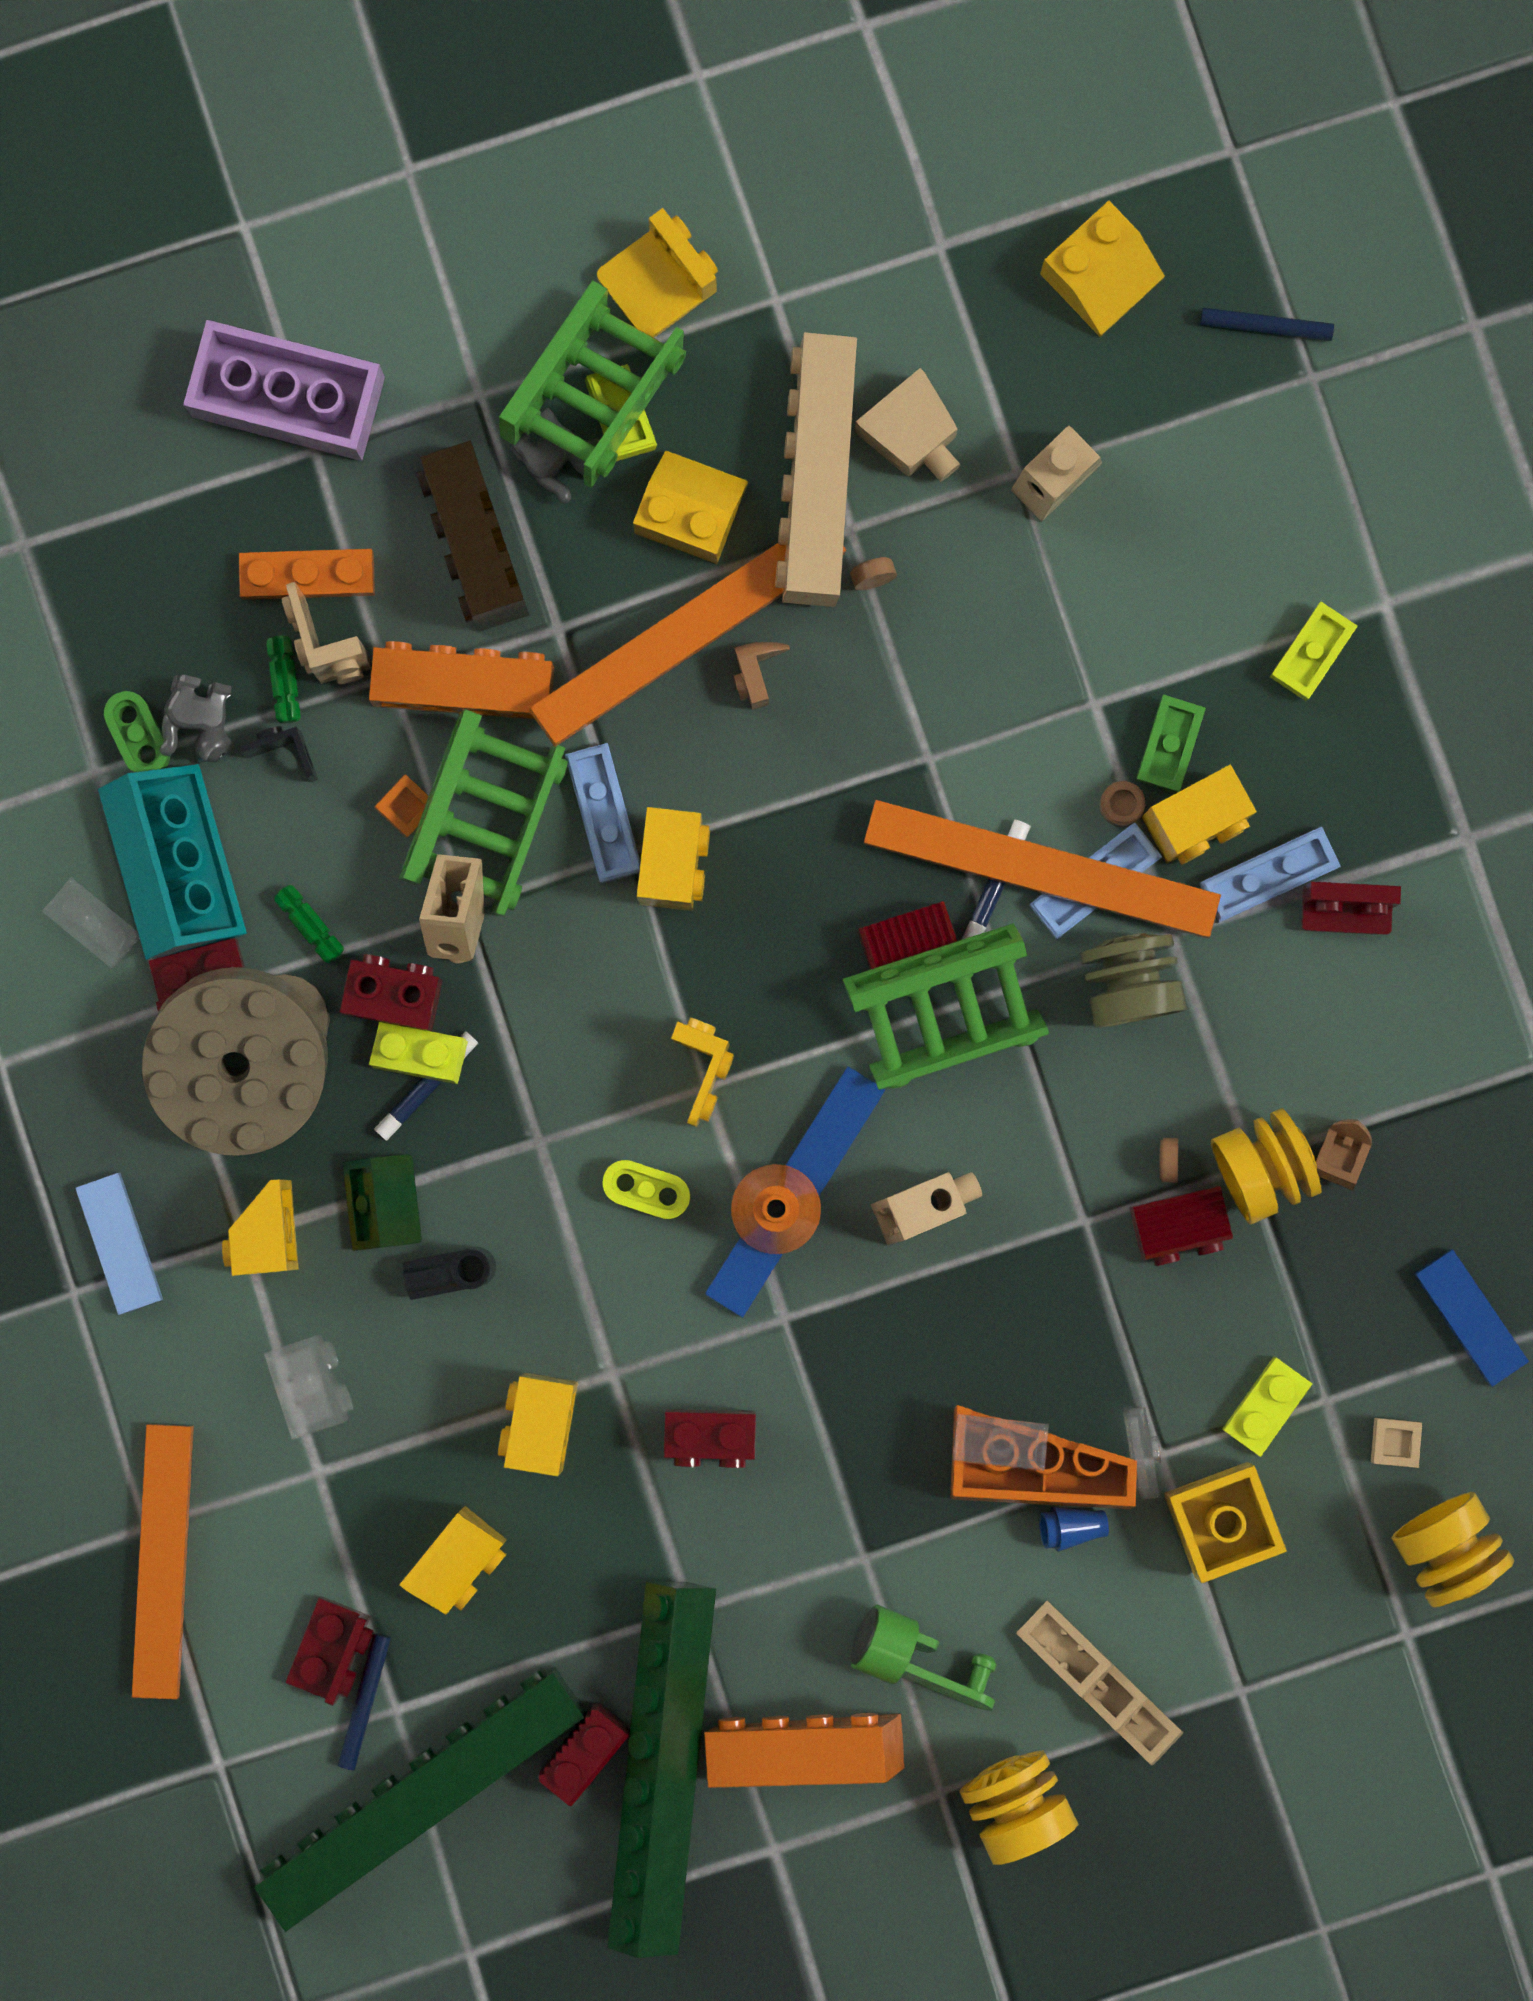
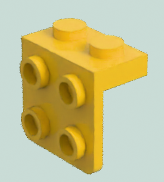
[597,208,718,338]
[671,1017,735,1127]

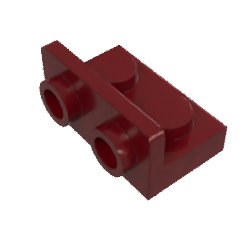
[1301,881,1401,935]
[149,938,245,1011]
[285,1596,374,1706]

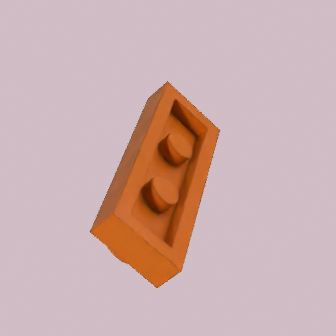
[239,549,375,600]

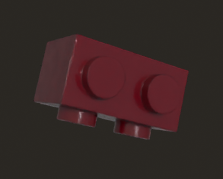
[340,954,443,1032]
[664,1409,756,1468]

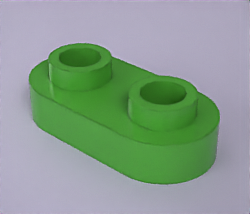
[104,691,170,773]

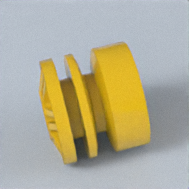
[1211,1108,1322,1224]
[1391,1492,1514,1608]
[959,1750,1079,1865]

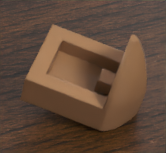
[733,642,790,710]
[1316,1119,1372,1190]

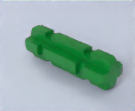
[266,636,301,724]
[274,885,344,963]

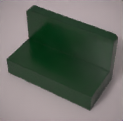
[342,1154,422,1251]

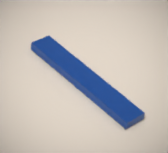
[705,1066,885,1318]

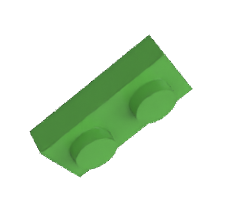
[1135,694,1206,794]

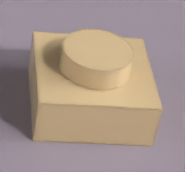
[1371,1418,1422,1468]

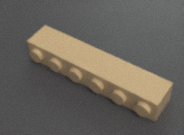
[775,332,857,607]

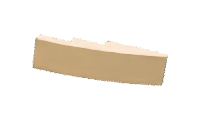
[1016,1601,1183,1766]

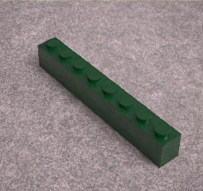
[607,1582,716,1958]
[254,1667,586,1932]

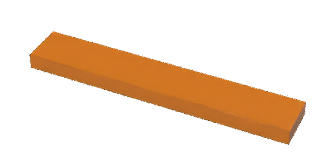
[132,1424,194,1699]

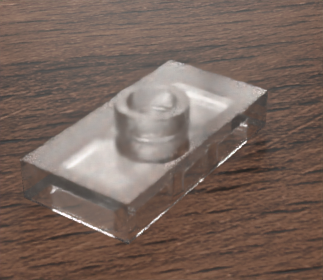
[1123,1405,1161,1500]
[952,1414,1049,1471]

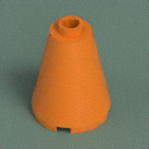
[731,1164,821,1254]

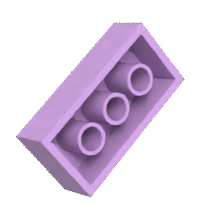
[183,320,385,461]

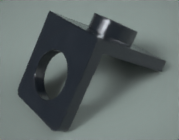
[240,726,318,782]

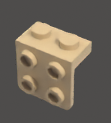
[282,582,372,684]

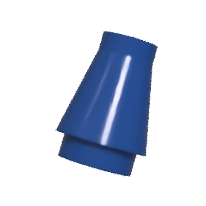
[1039,1507,1109,1552]

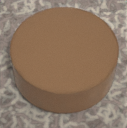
[850,557,897,590]
[1100,781,1145,827]
[1159,1138,1178,1183]

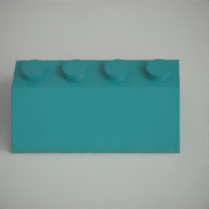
[98,764,247,960]

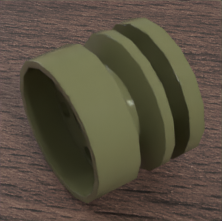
[1079,933,1187,1028]

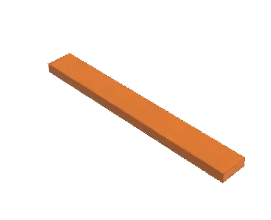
[529,543,846,747]
[864,800,1221,939]

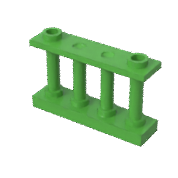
[499,280,686,488]
[398,709,568,916]
[843,923,1049,1090]

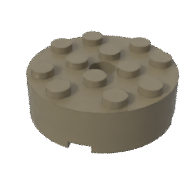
[142,967,328,1155]

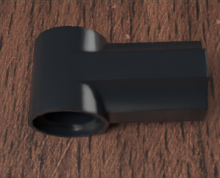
[403,1247,496,1300]

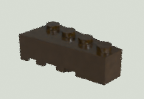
[416,440,529,632]

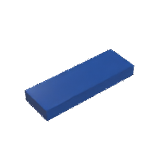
[1413,1249,1529,1387]

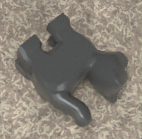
[510,408,599,504]
[160,675,234,764]

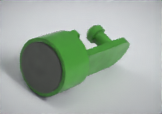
[851,1604,997,1711]

